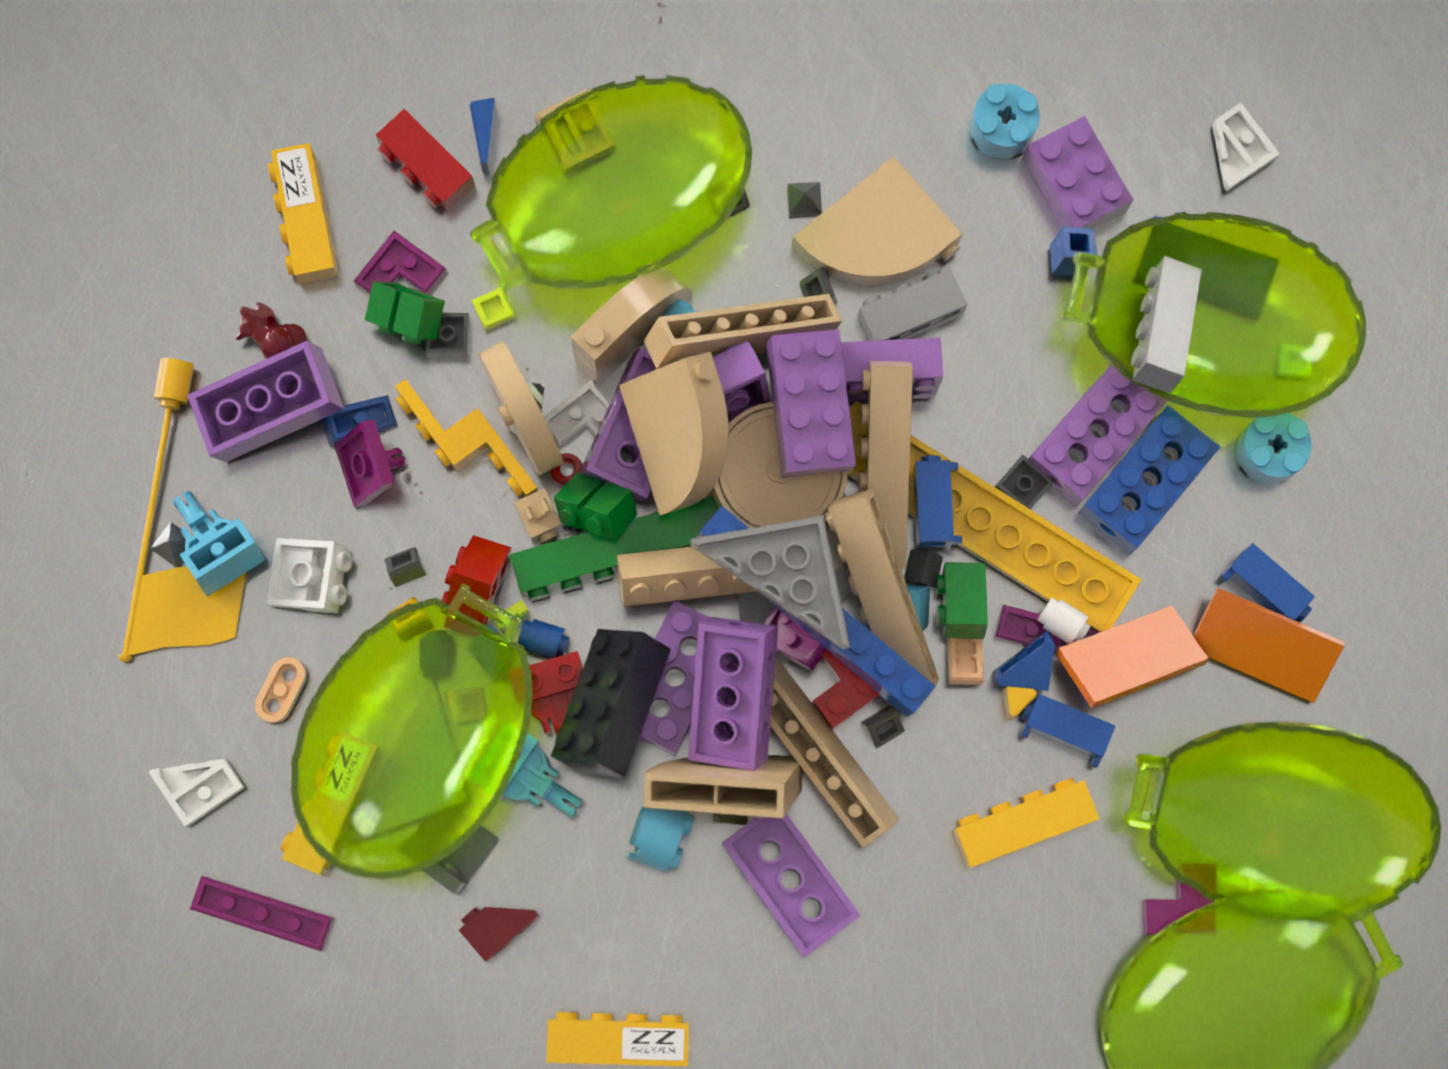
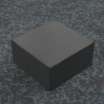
[426,313,470,358]
[995,455,1055,510]

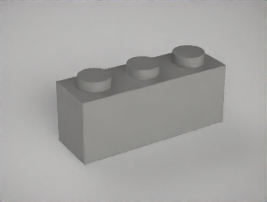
[858,269,967,341]

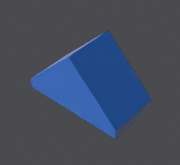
[994,631,1055,691]

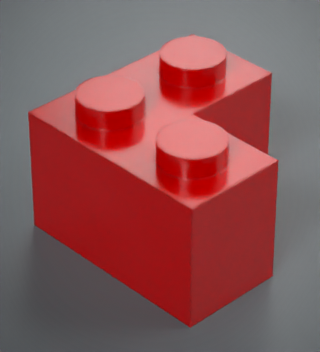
[439,535,511,637]
[812,649,881,730]

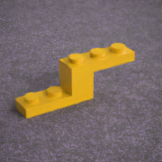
[395,379,538,497]

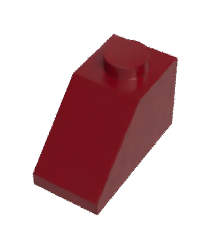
[458,907,541,962]

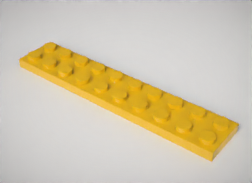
[847,401,1142,633]

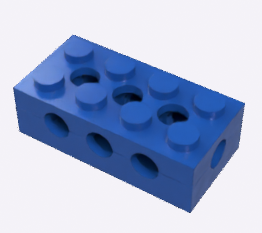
[1078,405,1220,555]

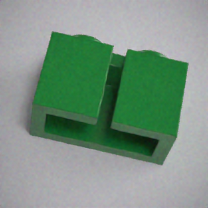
[364,281,445,344]
[553,473,638,540]
[936,562,988,639]

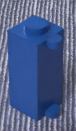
[913,455,963,548]
[1221,543,1315,623]
[1020,694,1115,769]

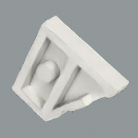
[1212,103,1280,192]
[149,759,245,827]

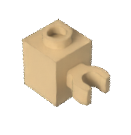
[514,488,563,545]

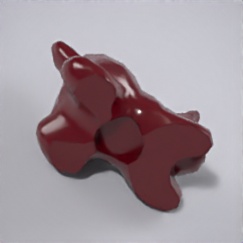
[236,302,307,359]

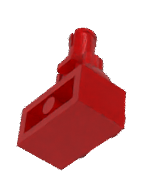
[511,651,583,737]

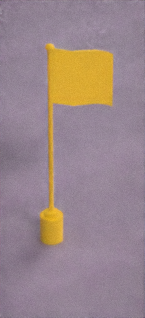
[118,358,247,662]

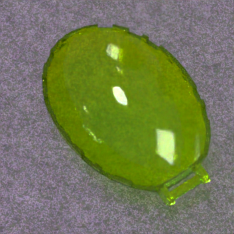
[470,75,752,291]
[1061,212,1366,418]
[290,583,533,879]
[1123,722,1441,922]
[1102,887,1404,1069]

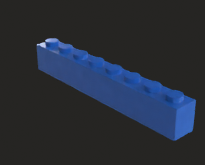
[696,506,936,717]

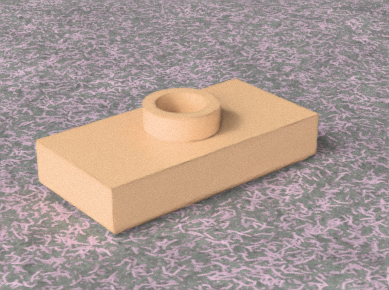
[947,638,984,685]

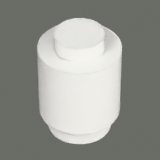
[1037,597,1090,644]

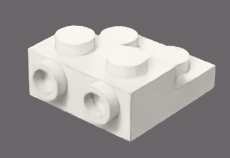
[266,538,352,613]

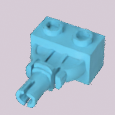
[173,491,265,597]
[471,722,583,818]

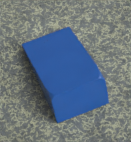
[469,98,497,174]
[321,395,397,448]

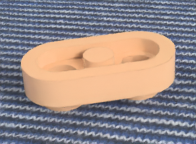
[255,657,307,723]

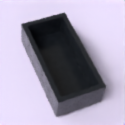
[550,629,671,778]

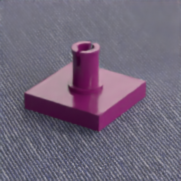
[334,420,405,507]

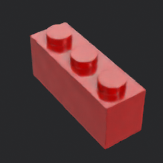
[376,109,475,212]

